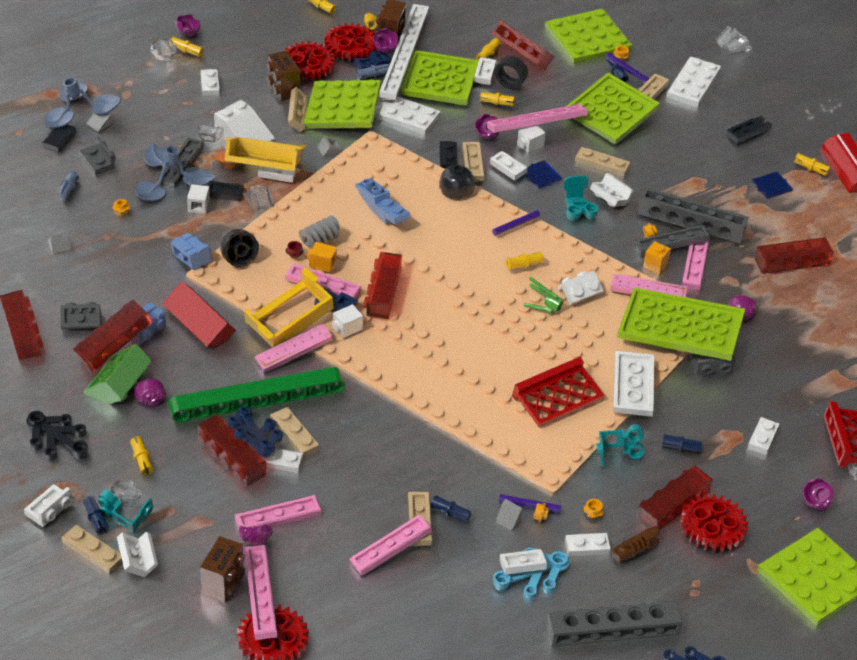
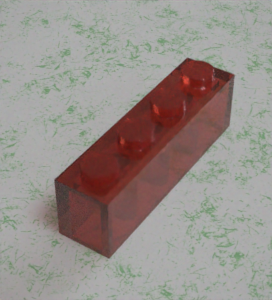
[491,20,555,70]
[755,237,834,274]
[363,251,402,319]
[0,289,44,360]
[73,299,152,373]
[197,414,267,487]
[637,465,713,530]

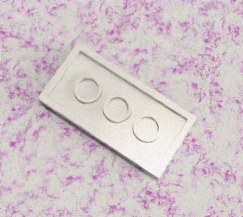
[666,56,721,107]
[374,97,440,135]
[613,351,654,416]

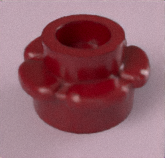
[285,241,304,258]

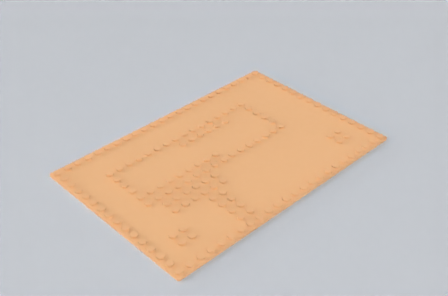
[186,131,690,494]

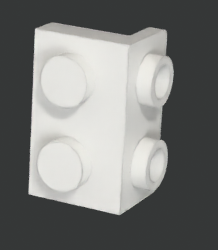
[589,173,633,208]
[557,271,604,305]
[24,484,73,527]
[117,532,158,577]

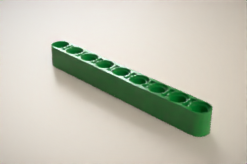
[168,367,345,422]

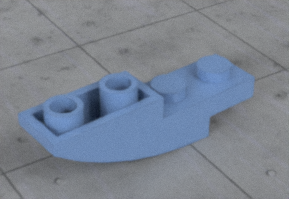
[355,178,410,224]

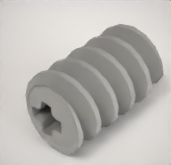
[299,215,340,249]

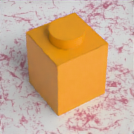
[643,241,671,274]
[307,242,337,272]

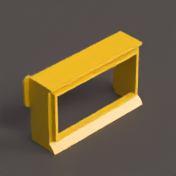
[224,136,307,171]
[244,268,334,348]

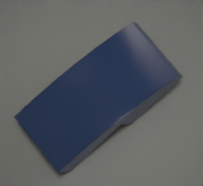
[353,51,392,69]
[314,288,358,312]

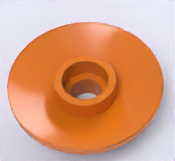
[212,153,243,169]

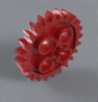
[324,23,376,61]
[285,41,335,80]
[680,494,748,552]
[237,604,309,660]

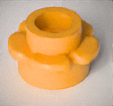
[614,45,630,60]
[112,199,131,216]
[643,223,658,238]
[584,499,604,518]
[533,503,549,523]

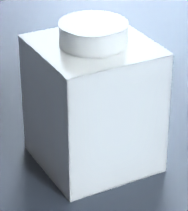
[517,125,545,153]
[187,184,210,214]
[332,304,363,338]

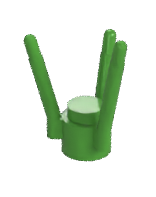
[523,277,564,314]

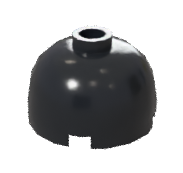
[439,165,475,199]
[220,229,259,267]

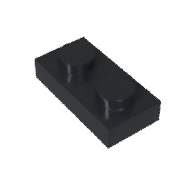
[439,141,457,169]

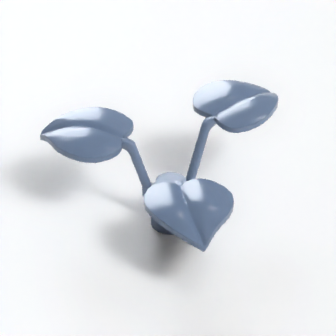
[44,77,121,128]
[135,143,216,202]

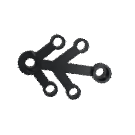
[26,411,88,461]

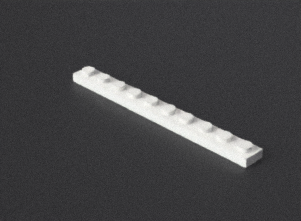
[379,4,429,100]

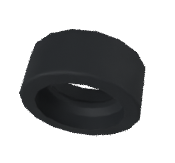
[494,56,528,89]

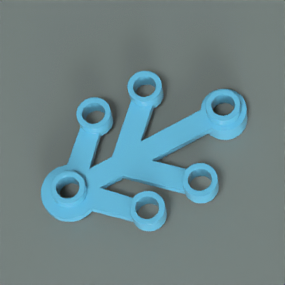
[493,547,569,600]

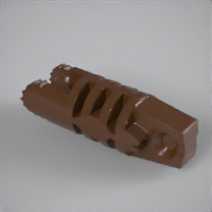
[612,527,659,562]

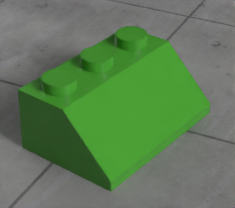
[83,344,151,404]

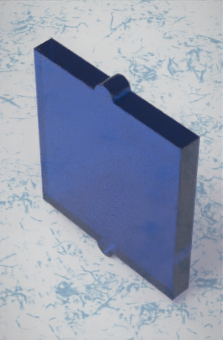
[524,160,562,189]
[751,171,793,199]

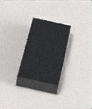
[42,125,76,152]
[207,181,244,201]

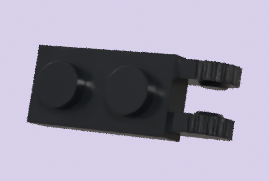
[726,116,772,144]

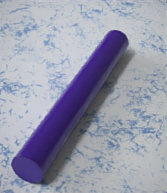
[605,52,650,83]
[492,210,540,236]
[499,494,561,513]

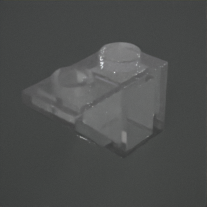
[714,26,753,56]
[243,184,274,212]

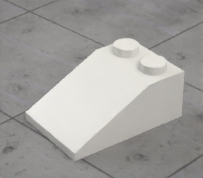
[214,100,275,142]

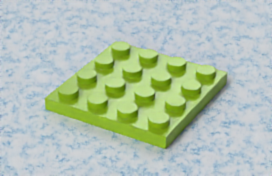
[545,9,632,64]
[401,50,479,106]
[567,73,660,145]
[303,79,382,129]
[757,528,857,626]

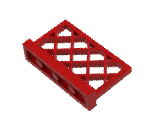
[512,357,604,427]
[823,401,857,468]

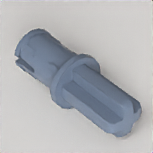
[357,64,389,80]
[58,171,79,199]

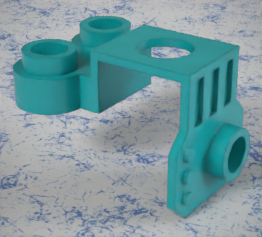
[563,175,599,221]
[596,424,645,467]
[98,489,154,533]

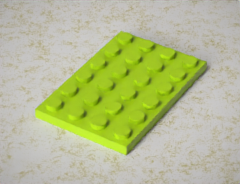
[617,287,745,361]

